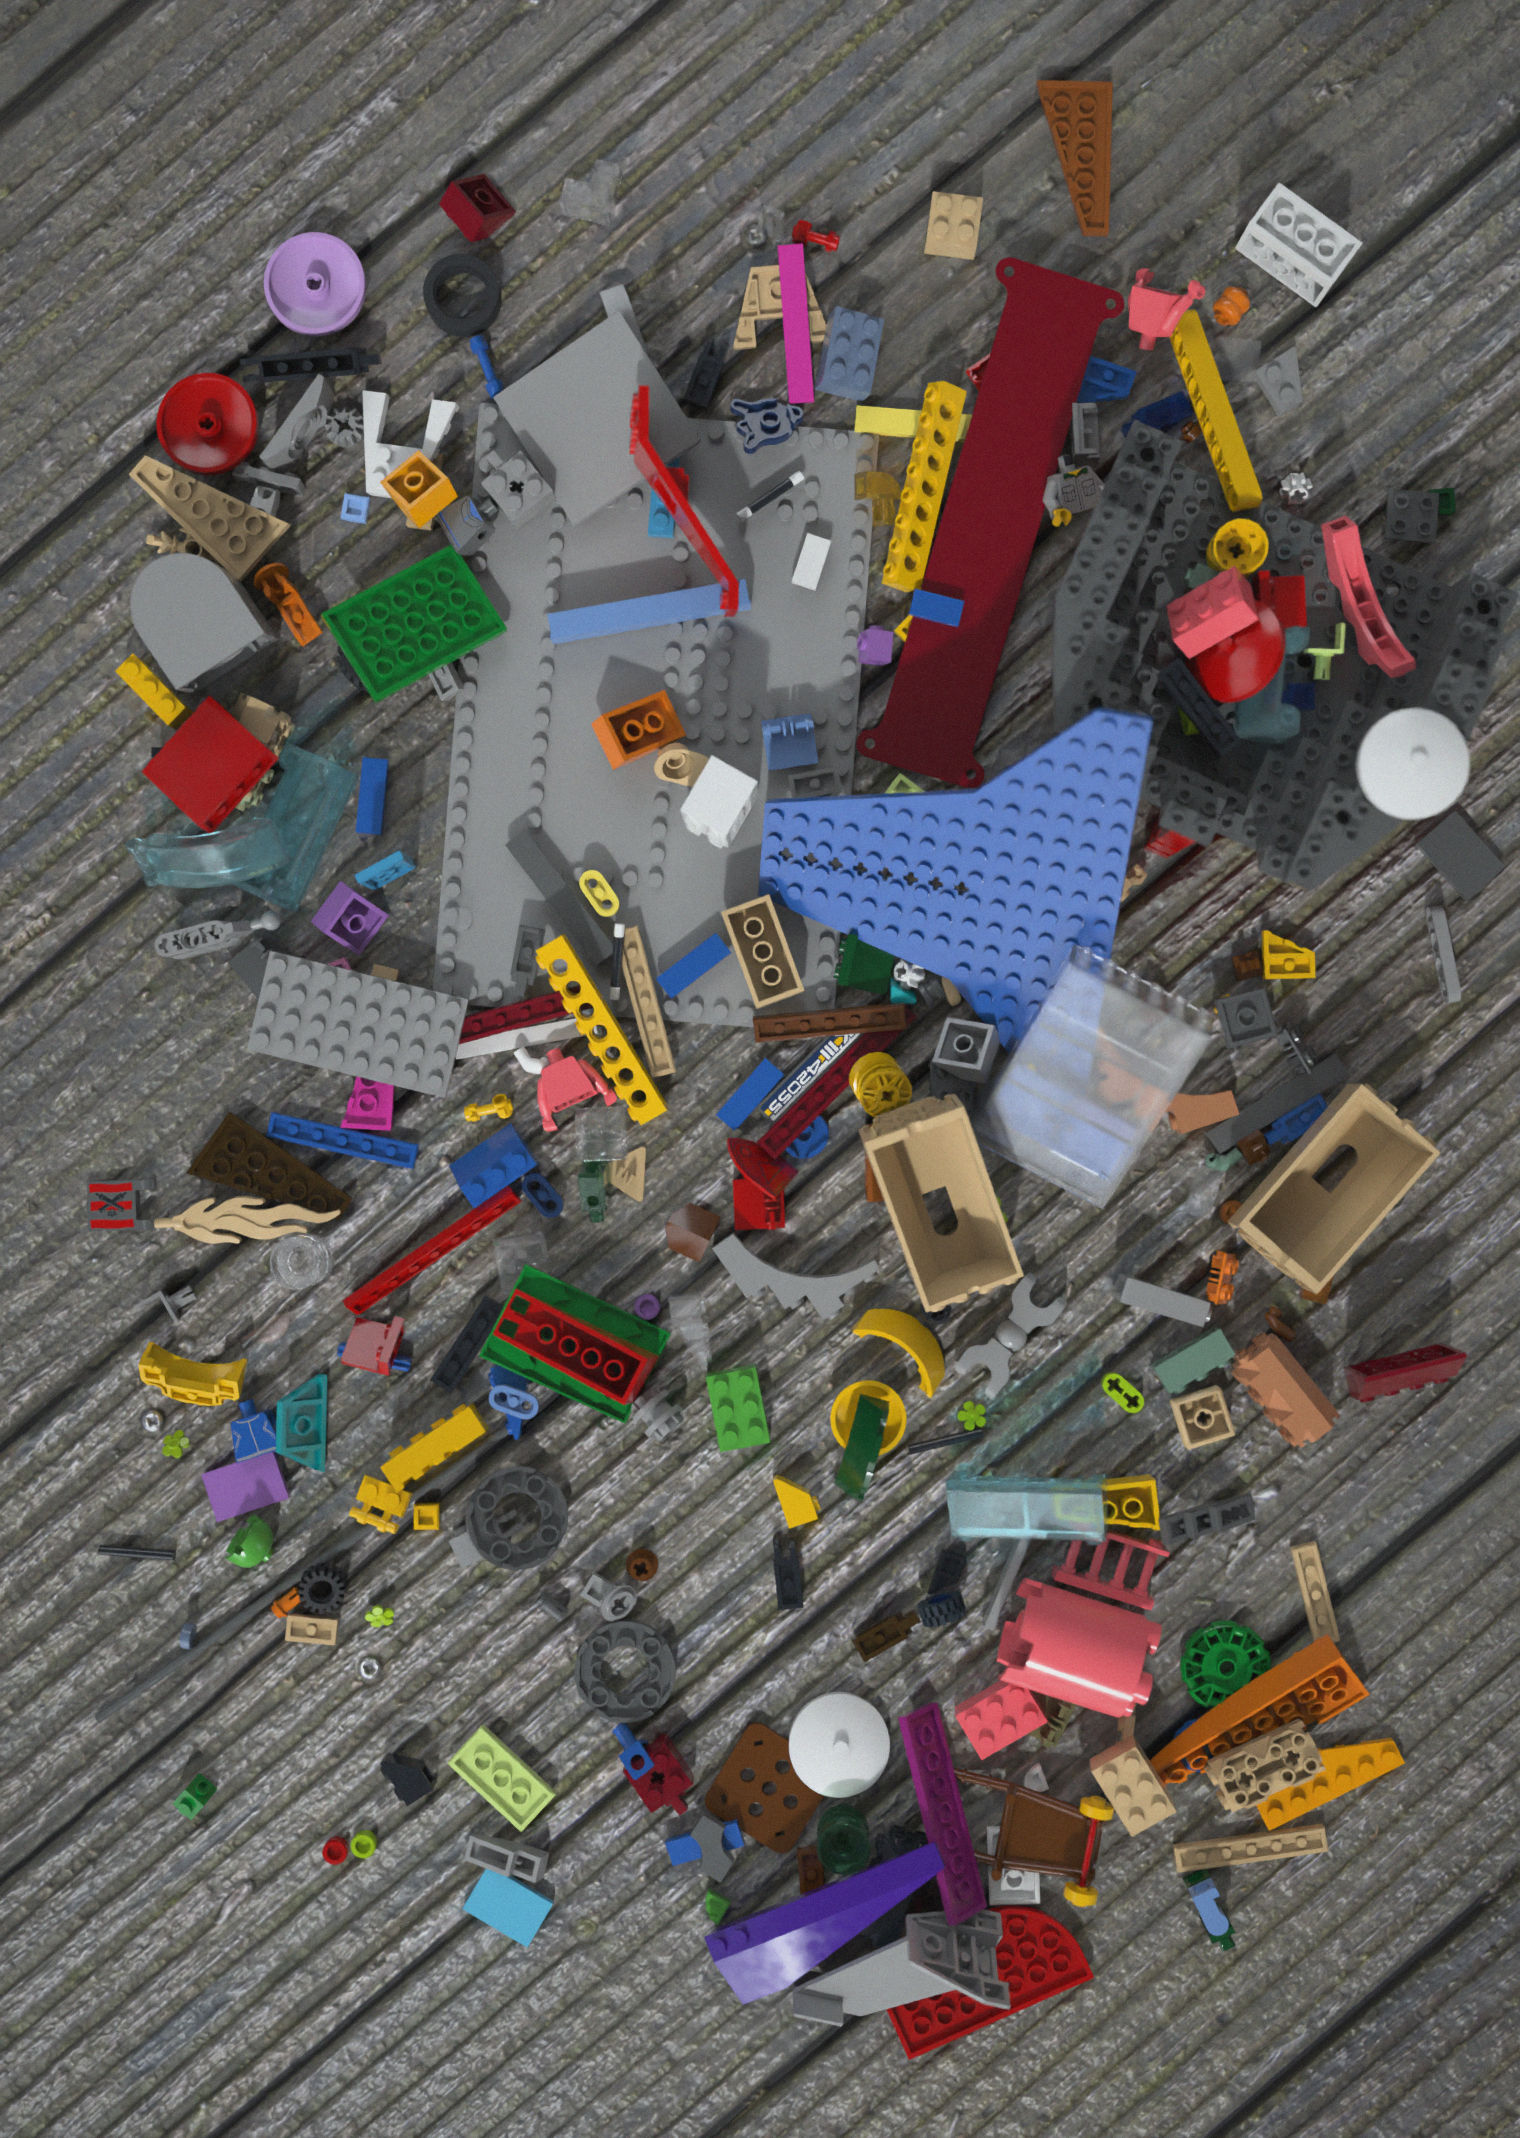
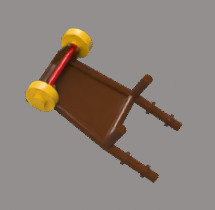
[954,1768,1114,1907]

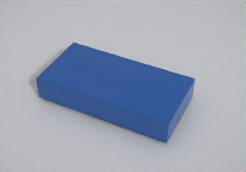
[908,589,964,627]

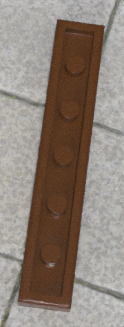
[753,1002,907,1043]

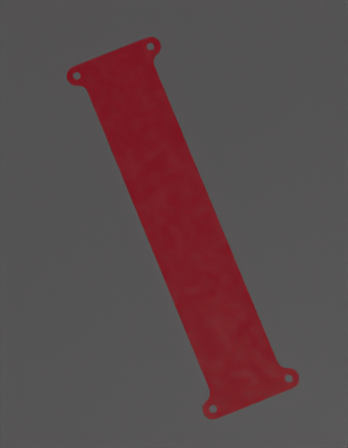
[856,257,1125,788]

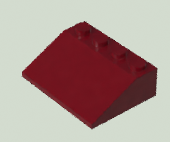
[1343,1343,1467,1402]

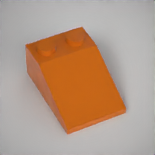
[591,690,686,770]

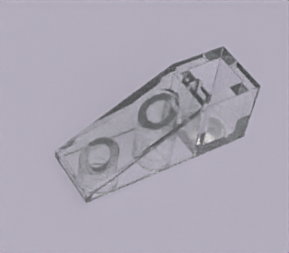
[668,1292,712,1370]

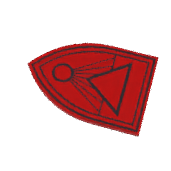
[726,1138,799,1200]

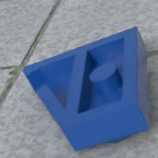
[1076,355,1137,404]

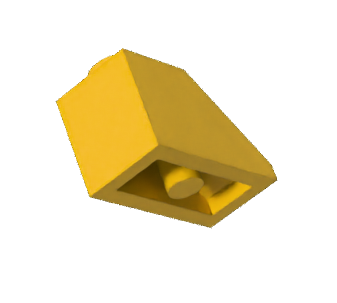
[773,1474,821,1529]

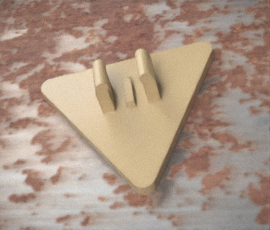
[596,1146,646,1202]

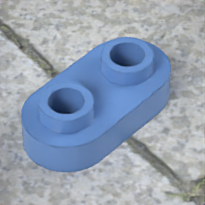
[489,1384,540,1419]

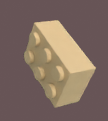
[1089,1735,1176,1837]

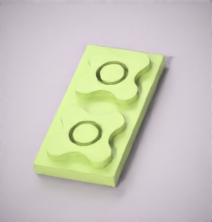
[447,1724,556,1832]

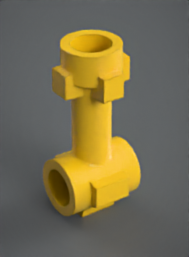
[464,1094,513,1122]

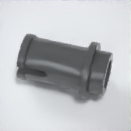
[535,1591,569,1623]

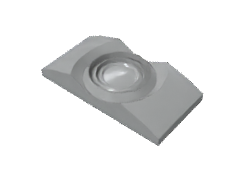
[260,374,334,474]

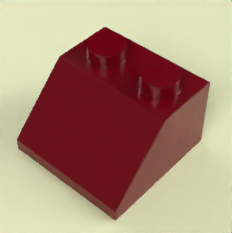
[439,174,516,242]

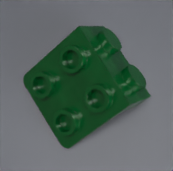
[833,934,895,995]

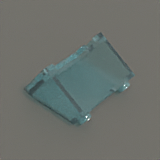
[1233,626,1310,744]

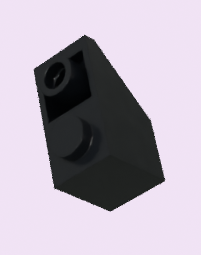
[380,1753,437,1806]

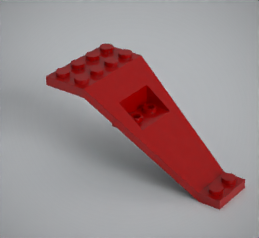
[629,385,739,617]

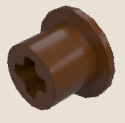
[626,1548,658,1581]

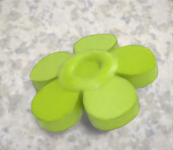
[957,1401,986,1430]
[162,1430,190,1458]
[365,1605,394,1627]

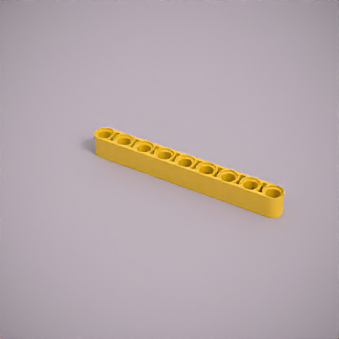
[1169,309,1262,512]

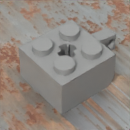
[481,450,556,530]

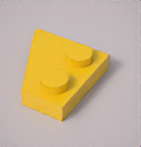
[1261,930,1316,980]

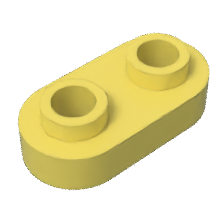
[579,870,620,917]

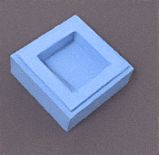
[341,493,371,524]

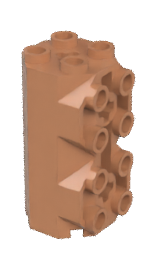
[1230,1332,1340,1448]

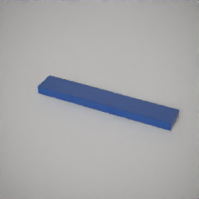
[266,1112,420,1169]

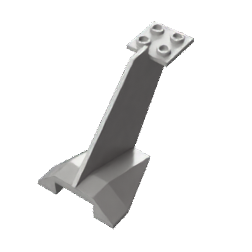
[793,1909,1010,2027]

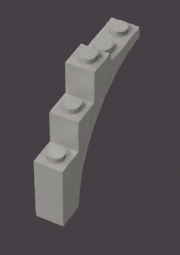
[712,1232,880,1320]

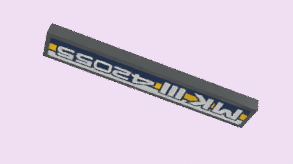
[756,1001,867,1125]

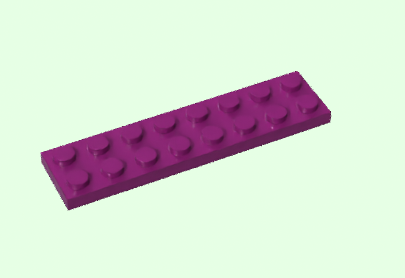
[898,1702,987,1925]

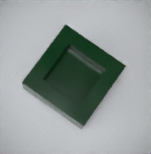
[1427,488,1456,516]

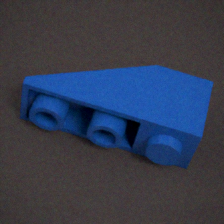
[488,1364,530,1440]

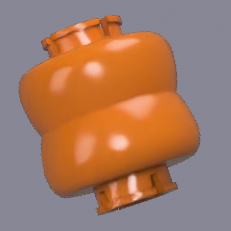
[1212,286,1250,326]

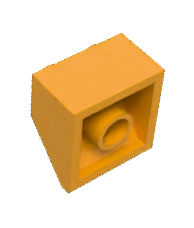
[380,450,458,529]

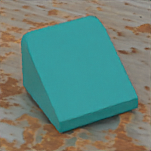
[890,978,916,1004]

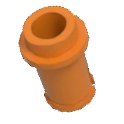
[271,1587,300,1618]

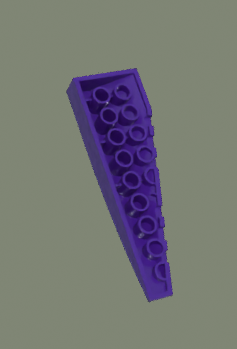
[704,1841,946,2005]

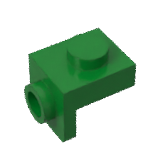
[172,1773,217,1820]

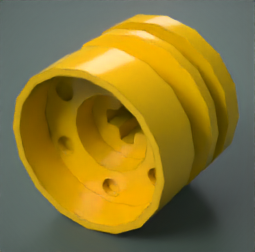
[1206,519,1269,579]
[849,1052,912,1117]

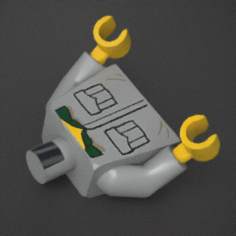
[1043,454,1104,526]

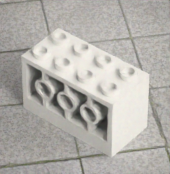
[1235,183,1362,307]
[680,756,759,849]

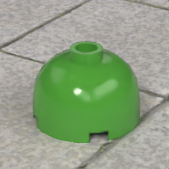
[225,1515,274,1568]

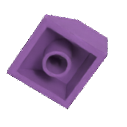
[311,881,389,956]

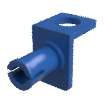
[612,1723,654,1780]

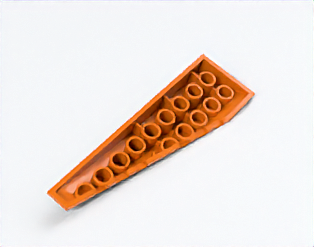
[1150,1634,1370,1786]

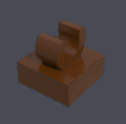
[1231,951,1263,982]
[1236,1129,1271,1165]

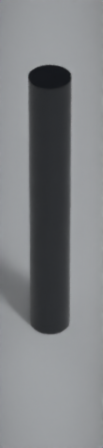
[908,1427,983,1455]
[98,1545,176,1561]

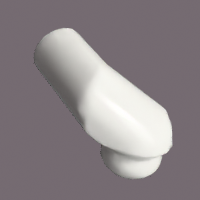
[514,1046,550,1074]

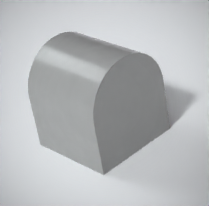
[130,553,279,693]

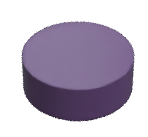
[635,1294,660,1320]

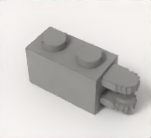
[449,1509,524,1568]

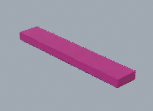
[777,244,814,405]

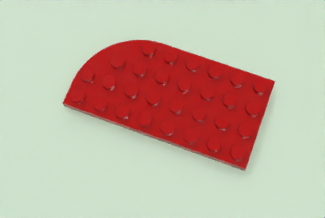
[886,1905,1094,2060]

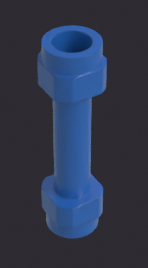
[469,335,504,399]

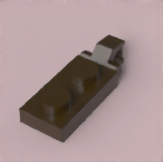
[851,1609,921,1662]

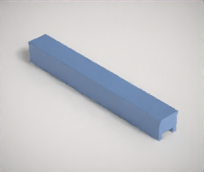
[547,579,751,644]

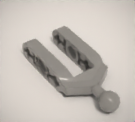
[155,910,281,960]

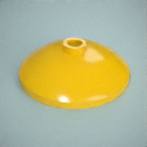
[830,1380,907,1456]

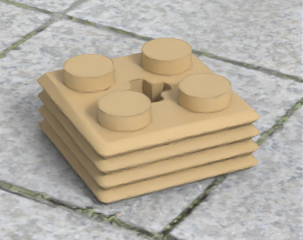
[1170,1385,1235,1450]

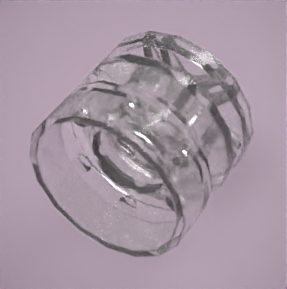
[270,1233,335,1290]

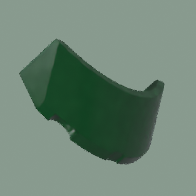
[834,1394,890,1502]

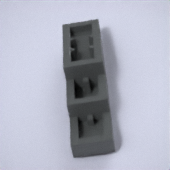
[1158,1494,1255,1545]

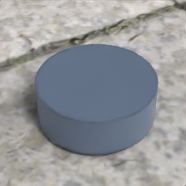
[179,1623,197,1650]

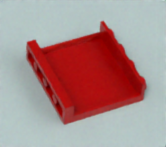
[141,695,279,834]

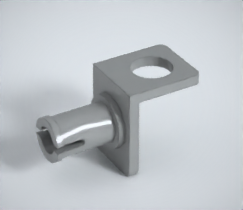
[135,1285,197,1322]

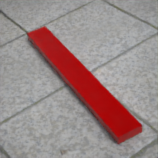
[342,1185,522,1315]

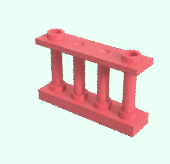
[1051,1519,1170,1611]

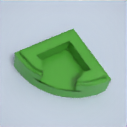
[705,1888,731,1925]

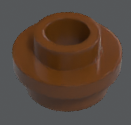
[1179,420,1202,444]

